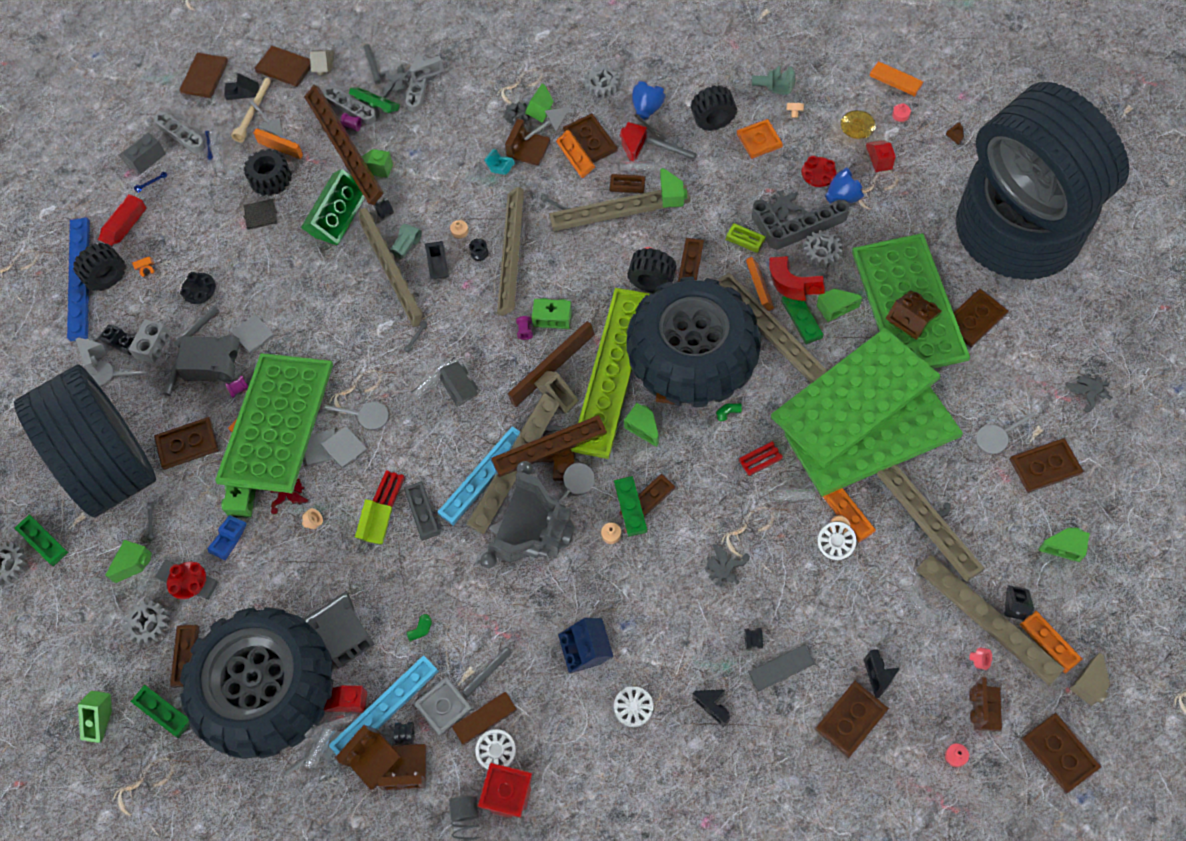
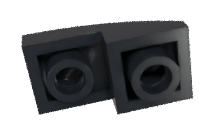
[98,324,135,355]

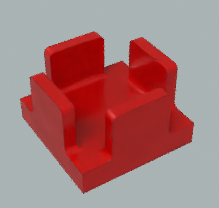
[478,763,533,818]

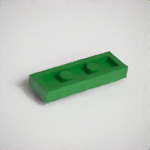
[349,87,400,113]
[781,296,824,345]
[614,476,647,537]
[14,514,69,567]
[130,684,190,739]

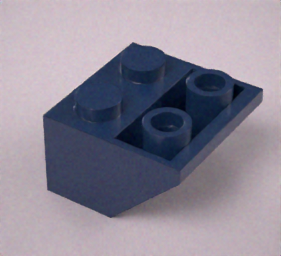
[558,618,614,673]

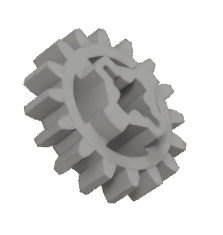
[584,65,620,98]
[803,230,843,268]
[0,542,27,586]
[122,600,170,646]

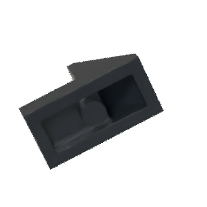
[224,73,259,100]
[425,241,449,279]
[1004,585,1034,620]
[863,649,900,699]
[692,689,730,728]

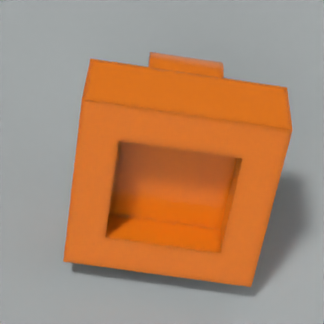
[132,256,155,277]

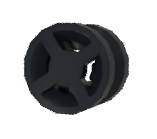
[374,198,394,219]
[469,238,488,261]
[744,628,763,650]
[394,722,415,744]

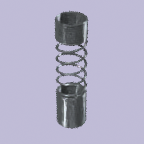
[449,796,481,841]

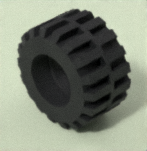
[690,85,737,131]
[244,149,292,196]
[73,243,126,291]
[627,248,677,293]

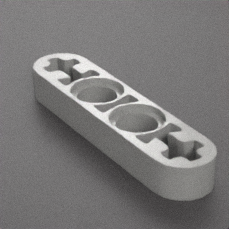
[406,56,428,112]
[322,86,377,125]
[154,112,205,153]

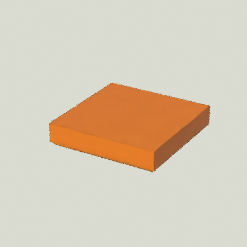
[737,119,783,159]

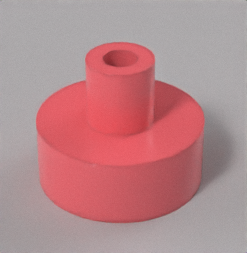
[892,103,911,122]
[969,647,992,670]
[945,744,969,767]

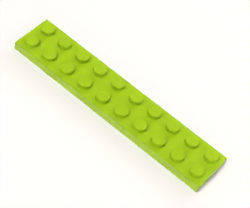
[571,288,650,459]

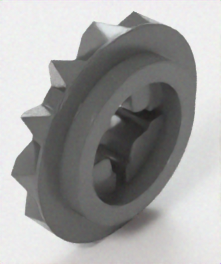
[504,101,530,124]

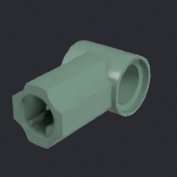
[390,223,422,259]

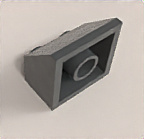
[119,132,166,174]
[437,361,478,407]

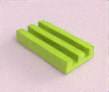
[725,223,766,253]

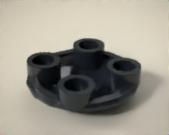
[180,272,216,304]

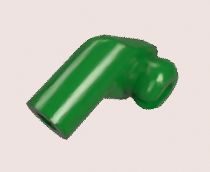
[716,403,742,421]
[406,614,432,641]

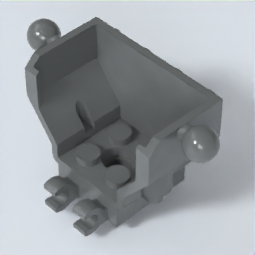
[480,461,575,568]

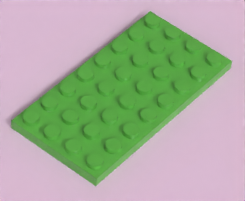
[852,233,970,368]
[771,328,940,469]
[215,353,333,493]
[785,387,963,497]

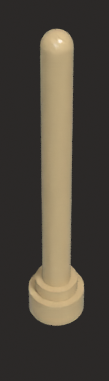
[231,78,271,142]

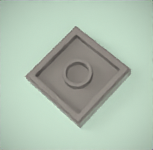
[413,677,473,737]

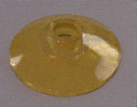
[840,110,875,139]

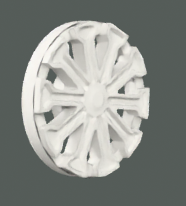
[817,521,856,560]
[614,687,653,727]
[475,729,516,770]

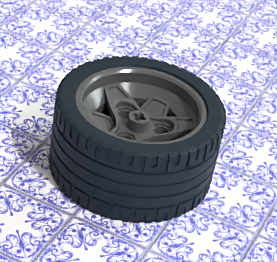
[976,82,1129,233]
[956,160,1102,280]
[14,364,156,517]

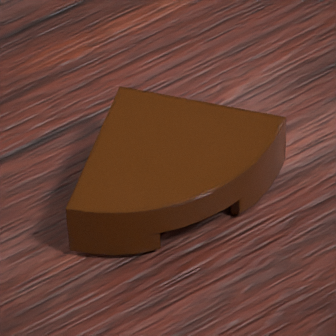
[946,122,964,145]

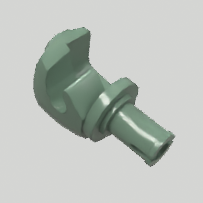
[752,66,796,95]

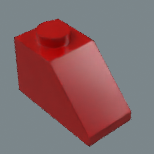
[620,122,647,164]
[866,140,896,173]
[323,685,368,713]

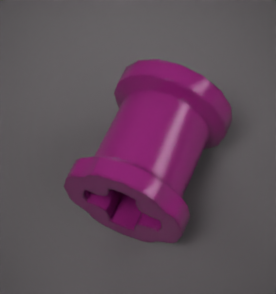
[340,113,362,131]
[516,316,533,340]
[225,375,248,398]

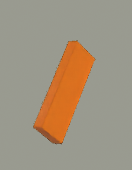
[870,61,924,97]
[253,128,303,159]
[556,130,596,178]
[746,256,775,311]
[823,488,876,543]
[1020,611,1082,674]

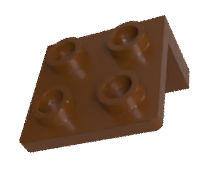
[505,118,550,166]
[885,291,942,340]
[969,677,1002,732]
[335,725,401,790]
[378,744,426,791]

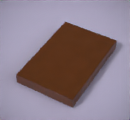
[254,45,311,87]
[179,52,228,98]
[563,113,618,163]
[954,288,1009,348]
[154,417,219,470]
[1009,438,1084,493]
[814,680,889,758]
[1021,713,1102,794]

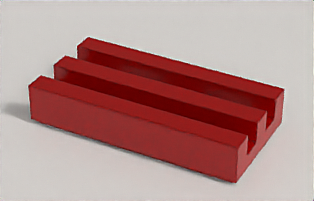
[739,441,783,476]
[373,470,405,507]

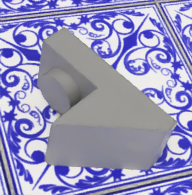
[410,53,444,83]
[76,338,107,376]

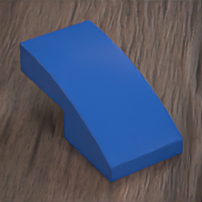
[207,515,246,560]

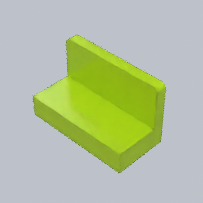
[355,499,392,545]

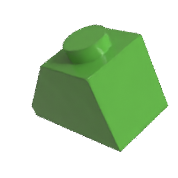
[525,83,554,123]
[362,149,393,178]
[660,168,687,208]
[816,288,862,322]
[624,403,659,447]
[1038,528,1090,562]
[105,540,152,583]
[78,690,112,743]

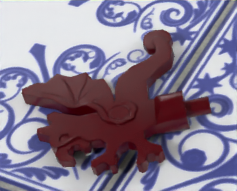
[265,479,309,515]

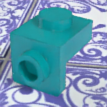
[484,149,515,175]

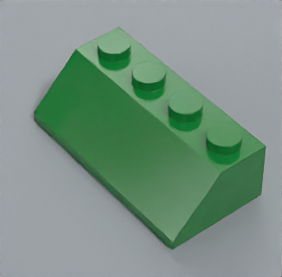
[301,169,365,245]

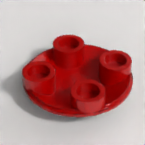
[801,156,836,187]
[167,561,206,599]

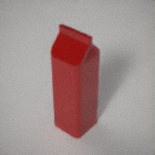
[98,194,147,246]

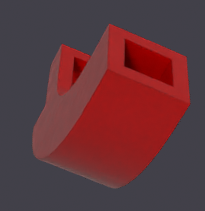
[769,256,826,301]

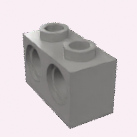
[128,319,171,364]

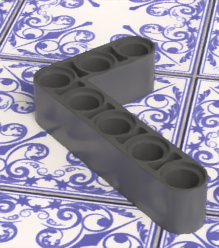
[752,199,850,250]

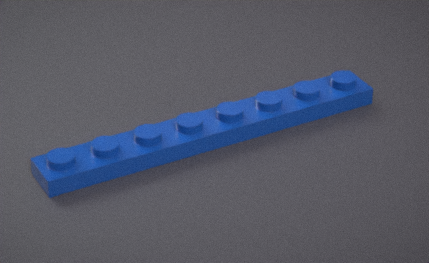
[67,217,90,342]

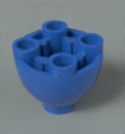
[632,81,666,120]
[824,167,864,204]

